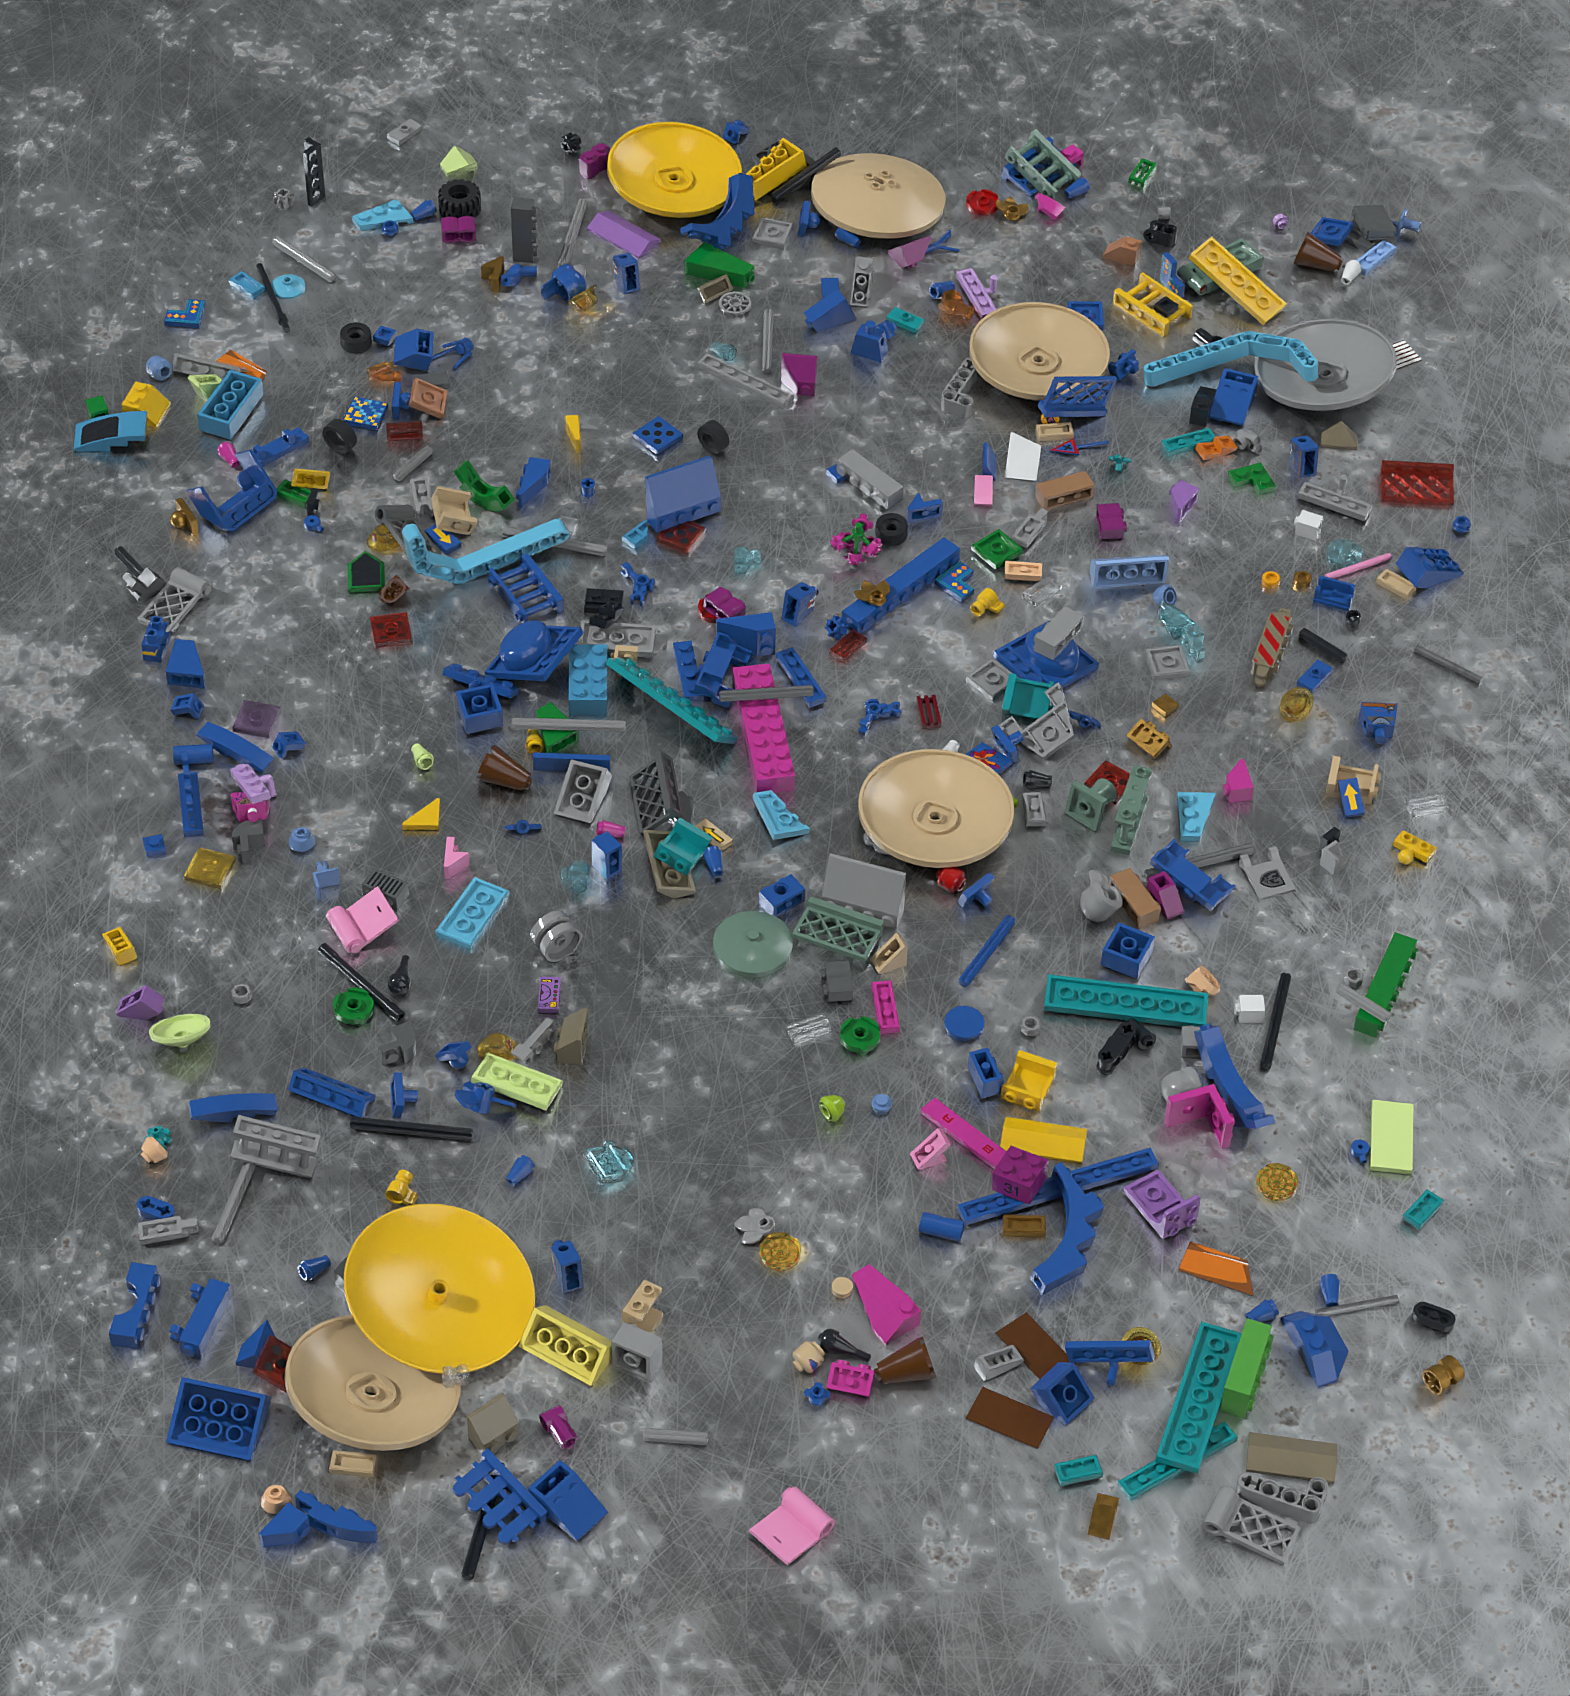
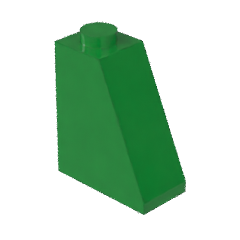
[536,702,579,753]

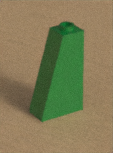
[684,242,755,288]

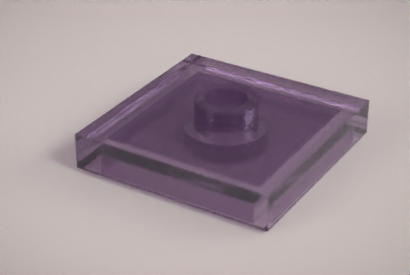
[232,700,281,738]

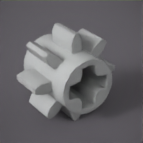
[273,188,294,210]

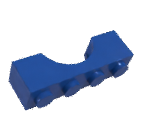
[109,1262,161,1349]

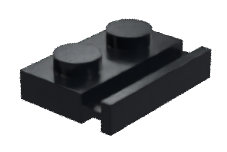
[584,588,624,613]

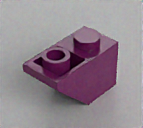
[1147,871,1184,920]

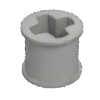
[1157,206,1170,220]

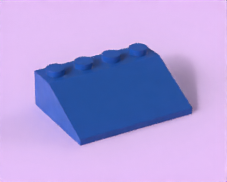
[645,456,721,532]
[166,1377,272,1460]

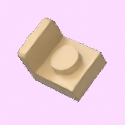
[611,645,638,665]

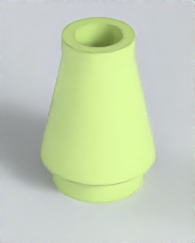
[411,743,434,770]

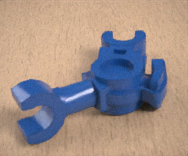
[621,562,655,606]
[858,699,902,734]

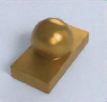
[170,498,199,535]

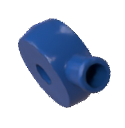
[304,515,324,533]
[1350,1139,1370,1164]

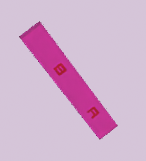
[920,1097,1006,1169]

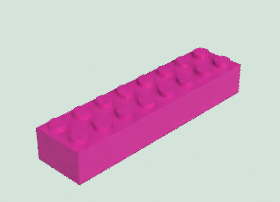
[732,663,795,793]

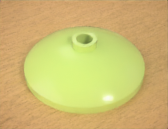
[149,1014,211,1048]

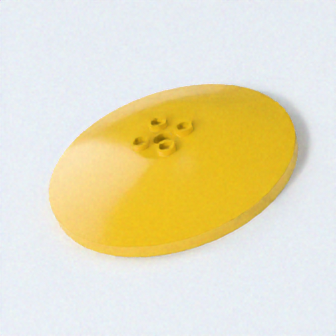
[607,122,742,218]

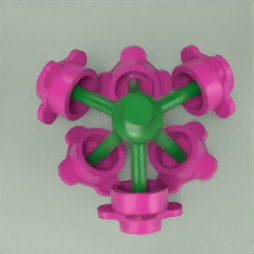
[830,513,883,565]

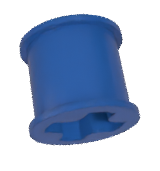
[581,478,595,497]

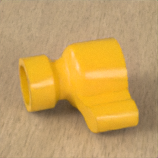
[970,588,1005,617]
[385,1169,418,1206]

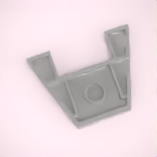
[999,682,1076,760]

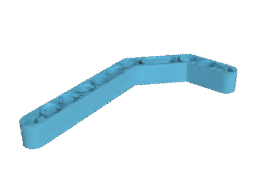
[1143,331,1318,387]
[402,519,570,584]

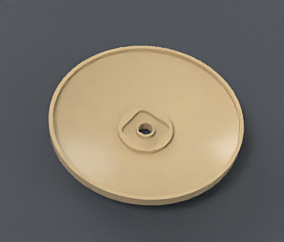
[811,153,946,239]
[969,302,1110,400]
[858,749,1014,868]
[285,1315,461,1451]

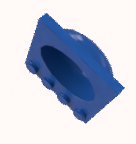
[484,620,583,681]
[993,621,1099,689]

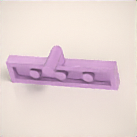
[956,268,997,319]
[230,764,276,804]

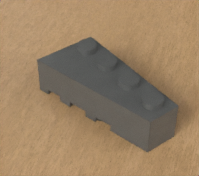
[511,197,539,263]

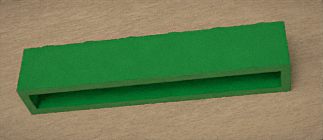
[1353,932,1419,1038]

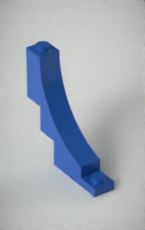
[1194,1023,1275,1129]

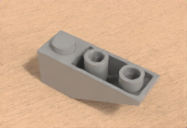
[850,256,874,307]

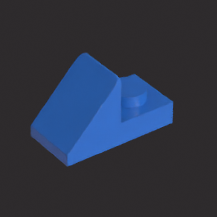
[907,493,943,523]

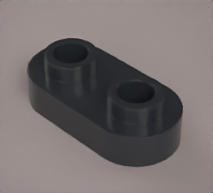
[1412,1302,1456,1332]

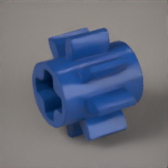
[876,319,898,340]
[825,615,849,639]

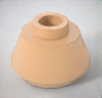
[140,1136,168,1163]
[261,1485,292,1514]

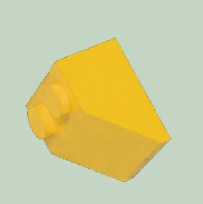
[121,381,171,428]

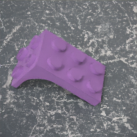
[1124,1169,1201,1239]

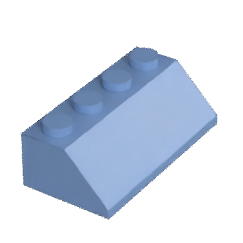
[1089,554,1169,588]

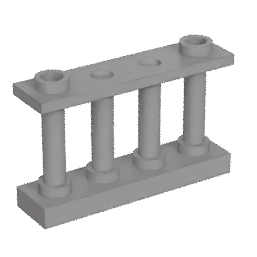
[230,1115,321,1179]

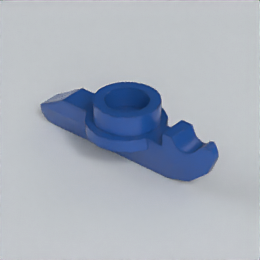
[1068,710,1102,728]
[503,820,542,834]

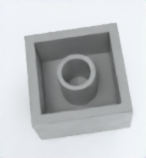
[611,1321,662,1382]

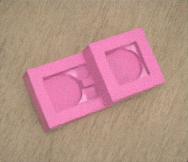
[974,475,993,507]

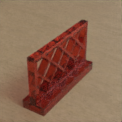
[1380,460,1454,506]

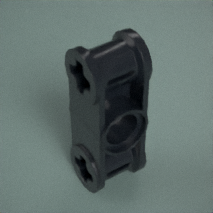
[1096,1022,1136,1075]

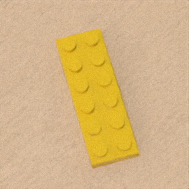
[1188,236,1287,326]

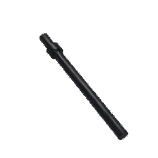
[256,263,290,333]

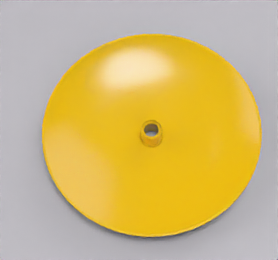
[344,1204,535,1374]

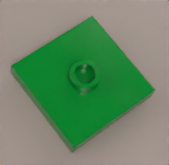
[971,529,1023,570]

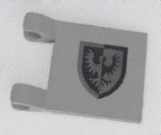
[1239,846,1296,901]

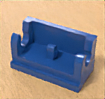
[1313,575,1356,611]

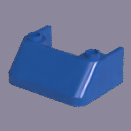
[186,449,277,532]

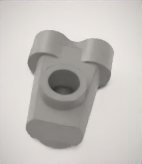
[1233,429,1262,454]

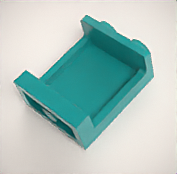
[1002,673,1054,720]
[654,817,713,876]

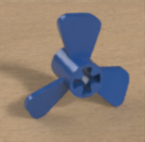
[454,1081,517,1114]

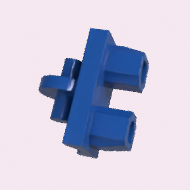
[1108,349,1139,381]

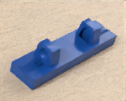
[253,427,309,467]

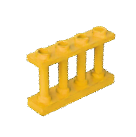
[1113,272,1193,338]

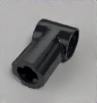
[1192,328,1223,346]

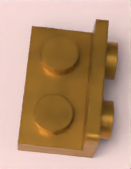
[1126,718,1172,759]

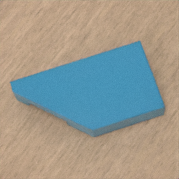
[622,519,648,550]

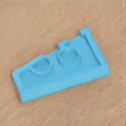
[352,199,414,231]
[752,790,810,840]
[1177,792,1216,841]

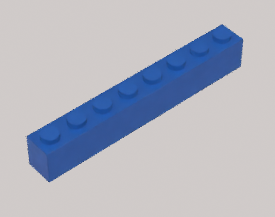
[842,537,960,635]

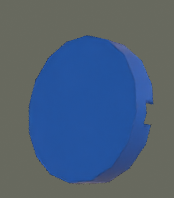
[944,1006,985,1042]

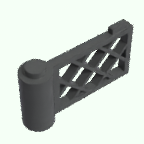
[375,505,442,555]

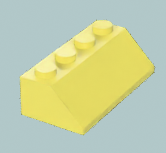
[518,1305,612,1386]

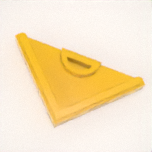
[402,798,440,830]

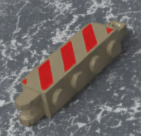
[1250,607,1294,688]

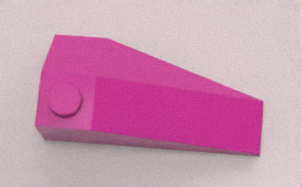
[852,1264,921,1346]

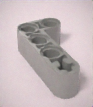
[941,357,979,419]
[1236,1472,1329,1524]

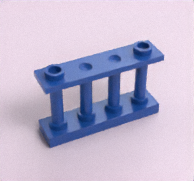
[488,553,564,624]

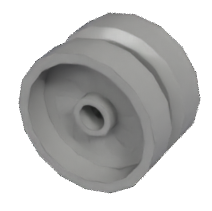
[530,910,582,962]

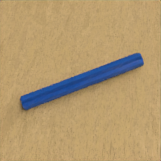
[959,915,1015,987]

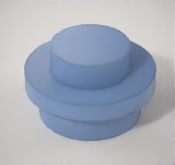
[871,1094,892,1114]

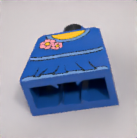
[551,1240,584,1293]

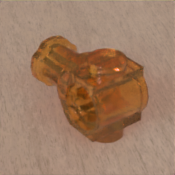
[938,289,975,321]

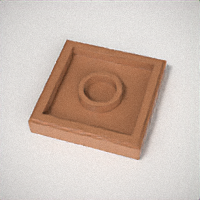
[409,378,448,419]

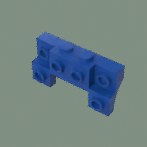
[694,632,752,708]
[1150,839,1236,911]

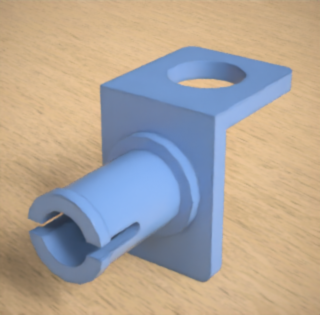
[1391,209,1421,236]
[312,860,341,901]

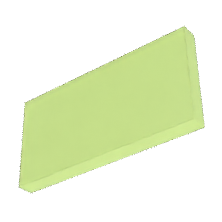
[471,1053,563,1110]
[1370,1100,1414,1175]

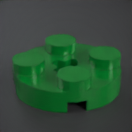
[333,988,374,1025]
[840,1016,880,1055]

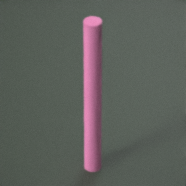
[1325,553,1392,579]

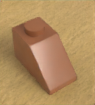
[1102,236,1142,267]

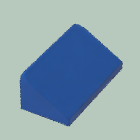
[982,442,997,481]

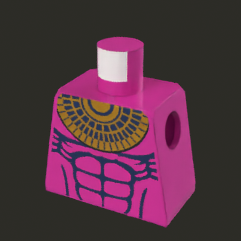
[230,792,270,822]

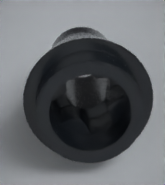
[1023,770,1052,789]

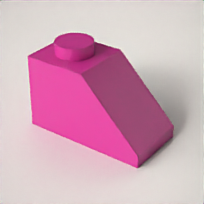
[1223,759,1254,803]

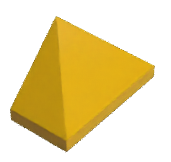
[291,468,330,489]

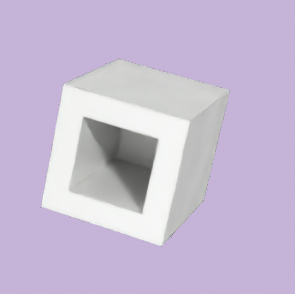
[1293,510,1323,541]
[1234,995,1265,1023]

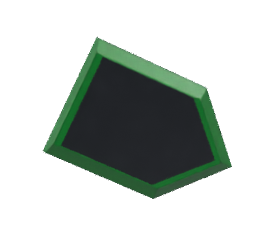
[347,550,385,593]

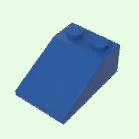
[716,612,776,656]

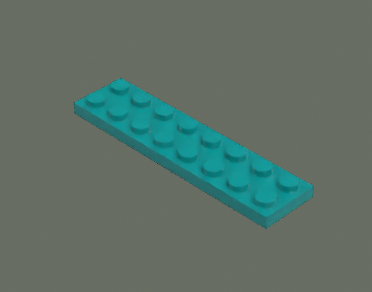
[606,657,738,744]
[1044,974,1209,1027]
[1155,1321,1242,1474]

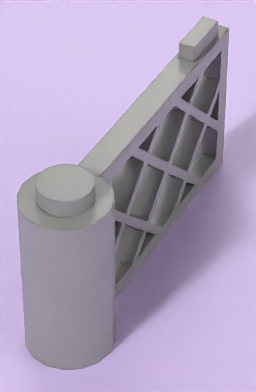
[137,567,212,634]
[1202,1486,1301,1565]

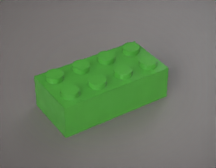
[1220,1318,1274,1419]

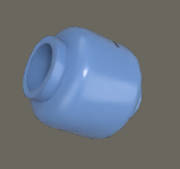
[146,355,172,381]

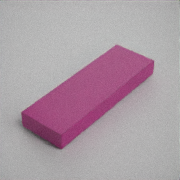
[871,980,900,1034]

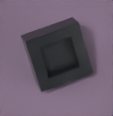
[1154,296,1179,318]
[306,491,322,516]
[1319,827,1341,851]

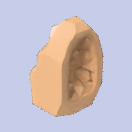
[1185,965,1220,996]

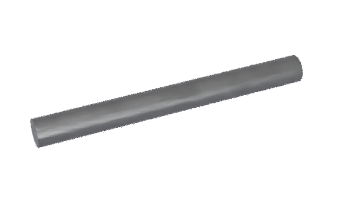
[1414,645,1483,684]
[1314,1295,1399,1316]

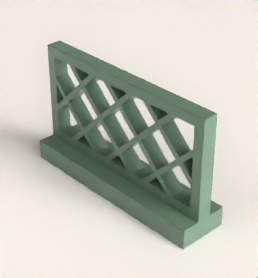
[792,896,884,962]

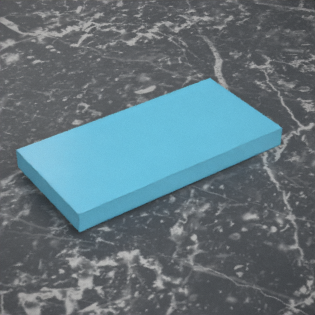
[435,877,509,950]

